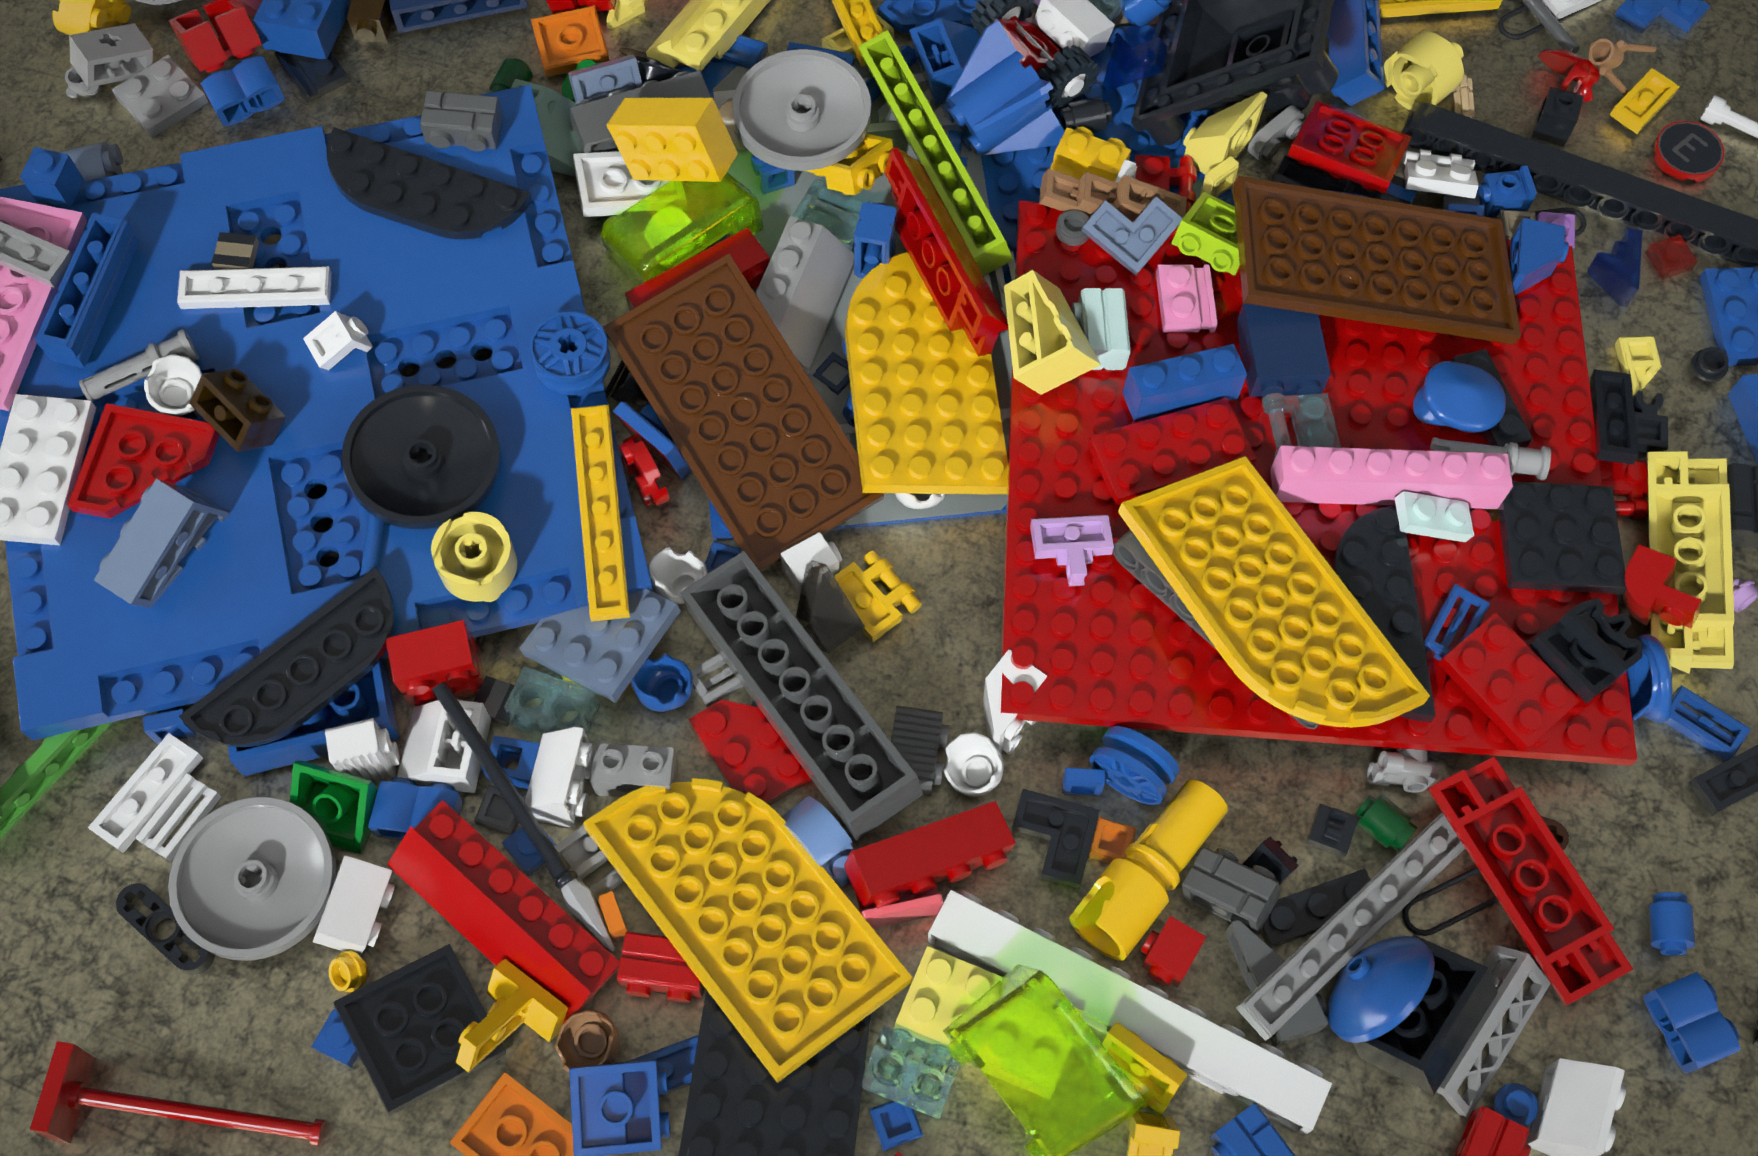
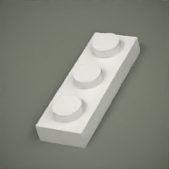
[88,733,203,853]

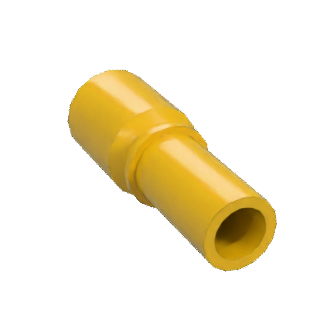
[1069,779,1228,961]

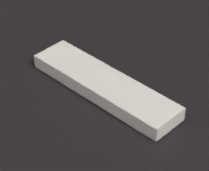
[177,266,332,309]

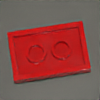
[1438,612,1581,752]

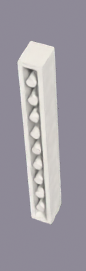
[927,890,1332,1136]

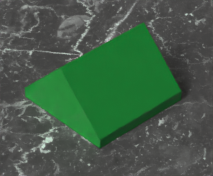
[289,760,378,854]

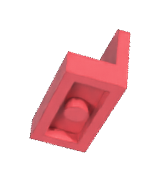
[855,884,943,929]

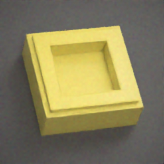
[1200,156,1239,198]

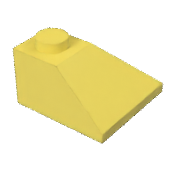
[1183,91,1267,175]

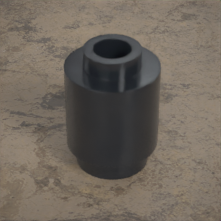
[1060,96,1112,133]

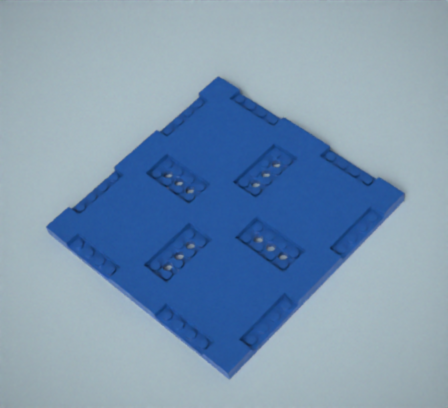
[0,85,653,741]

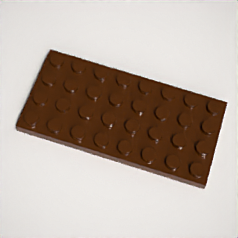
[1233,176,1521,345]
[603,254,884,573]

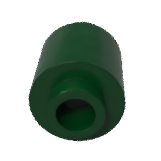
[489,58,533,93]
[1355,794,1418,852]

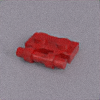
[1134,155,1197,214]
[1599,459,1648,520]

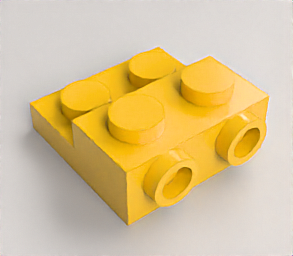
[1040,127,1131,192]
[806,134,893,195]

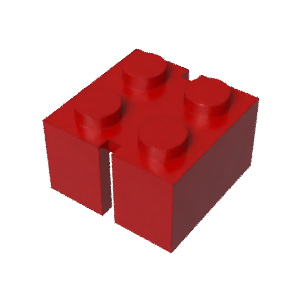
[168,0,262,72]
[386,620,484,706]

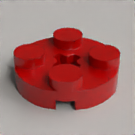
[618,434,670,508]

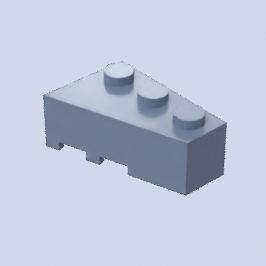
[94,478,230,608]

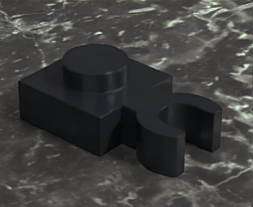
[1633,390,1668,453]

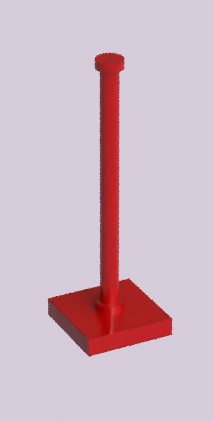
[30,1041,326,1146]

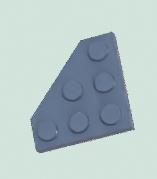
[519,589,681,703]

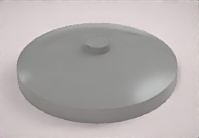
[733,49,871,171]
[168,797,337,961]

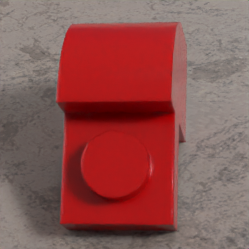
[1623,544,1702,629]

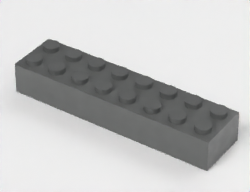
[680,551,923,841]

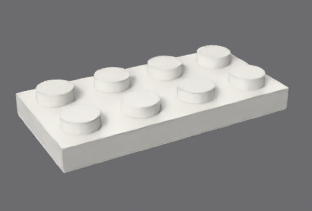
[0,394,96,545]

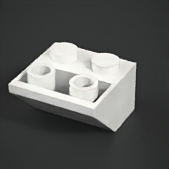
[983,649,1047,755]
[397,700,491,793]
[525,727,593,829]
[1526,1058,1626,1156]

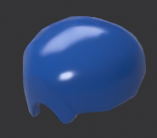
[631,654,694,712]

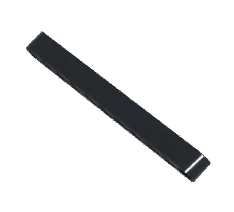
[1401,102,1758,267]

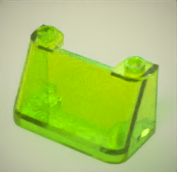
[601,172,764,287]
[943,964,1145,1156]

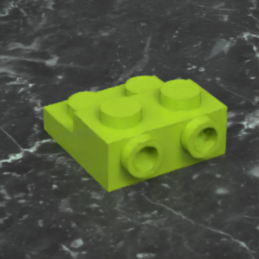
[1171,191,1240,276]

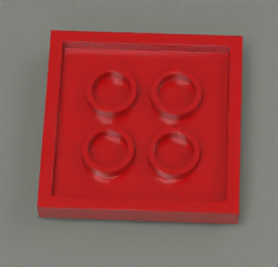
[1288,101,1412,194]

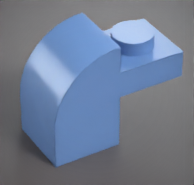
[781,796,854,889]

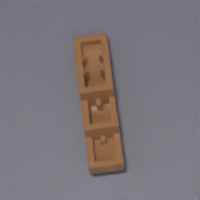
[1039,168,1187,229]

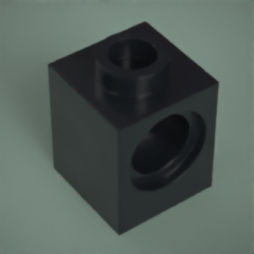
[1531,87,1584,147]

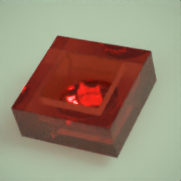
[1645,235,1698,280]

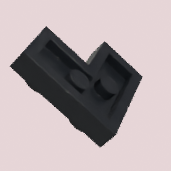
[1012,789,1100,889]

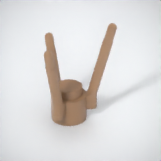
[1589,38,1656,96]

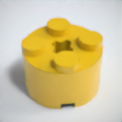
[53,0,131,35]

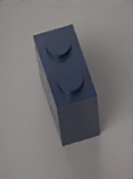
[1236,303,1331,398]

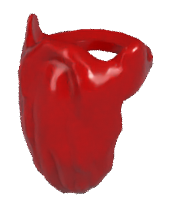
[1538,49,1600,102]

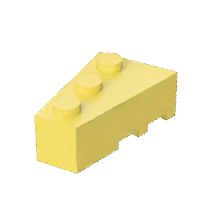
[1004,270,1101,395]

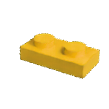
[1610,68,1680,134]

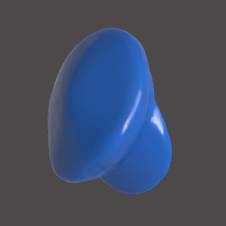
[1413,361,1506,432]
[1627,634,1672,723]

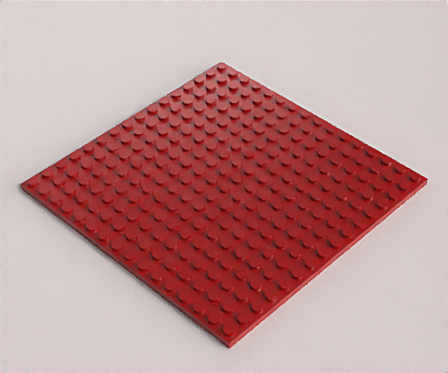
[1001,201,1638,766]

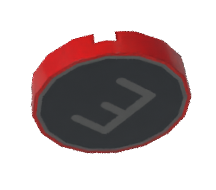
[1653,121,1725,182]

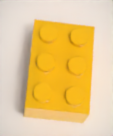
[606,98,738,182]

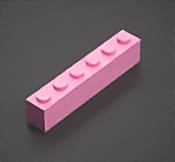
[1270,446,1513,509]

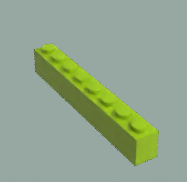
[858,30,1013,276]

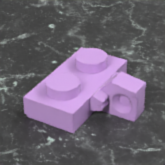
[1030,515,1114,586]

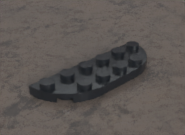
[327,127,532,240]
[1332,506,1436,722]
[179,567,395,747]

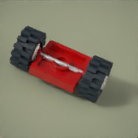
[971,0,1099,112]

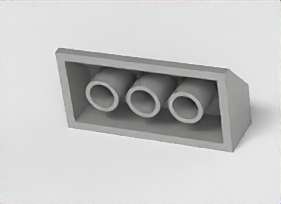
[756,216,854,373]

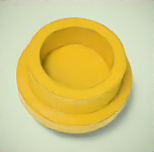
[329,950,367,992]

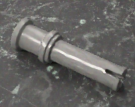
[79,329,199,402]
[1430,437,1551,480]

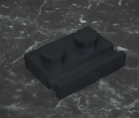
[274,51,350,103]

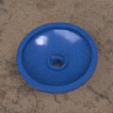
[1327,936,1435,1043]

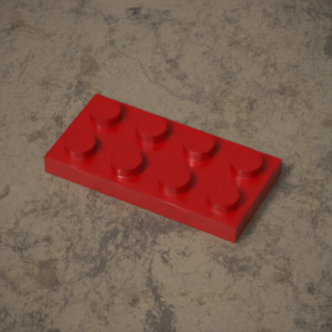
[1087,398,1257,506]

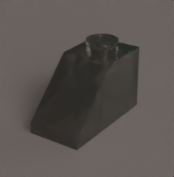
[796,560,865,653]

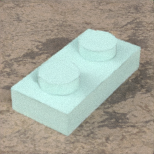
[1395,491,1474,542]

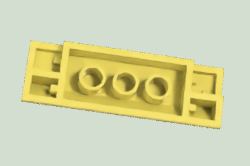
[646,0,770,71]
[1647,451,1735,674]

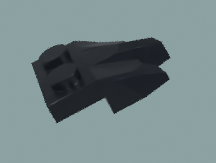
[1529,598,1643,703]

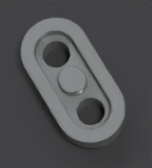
[1248,105,1304,160]

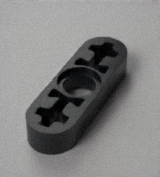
[116,883,215,975]

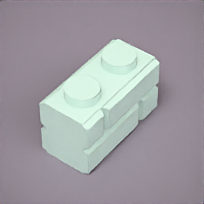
[1071,288,1131,370]

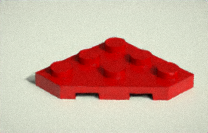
[67,403,220,519]
[688,700,812,806]

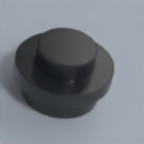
[1690,347,1729,382]

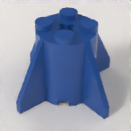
[941,20,1065,155]

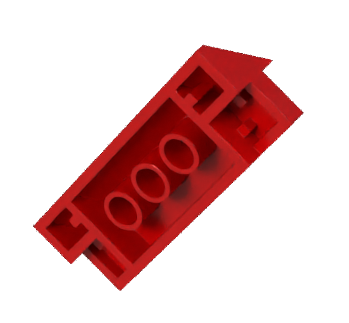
[884,147,1008,357]
[1428,756,1634,1006]
[387,800,620,1024]

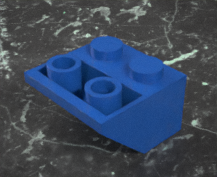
[909,18,980,105]

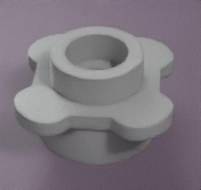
[65,66,100,98]

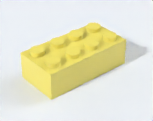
[895,946,1083,1099]

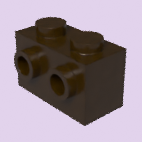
[189,368,286,452]

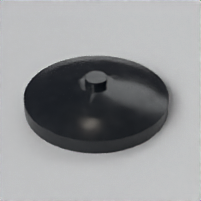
[342,385,500,529]

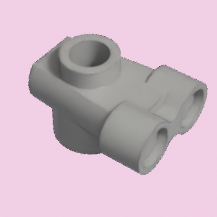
[1367,748,1439,793]

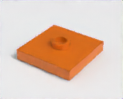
[531,5,610,77]

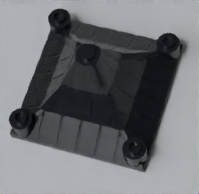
[1131,0,1339,146]

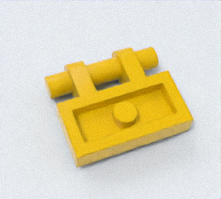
[825,550,922,643]
[1092,1022,1188,1116]

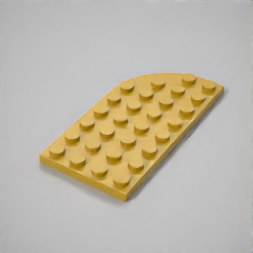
[845,252,1008,495]
[1118,456,1430,728]
[583,778,913,1083]

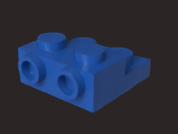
[569,1059,670,1156]

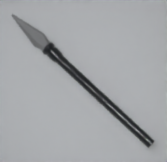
[432,682,615,952]

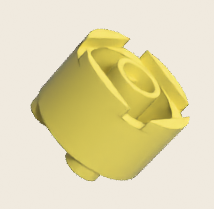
[1384,29,1464,110]
[431,512,517,602]

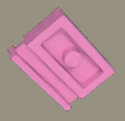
[1156,265,1218,332]

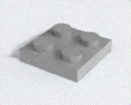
[111,55,209,138]

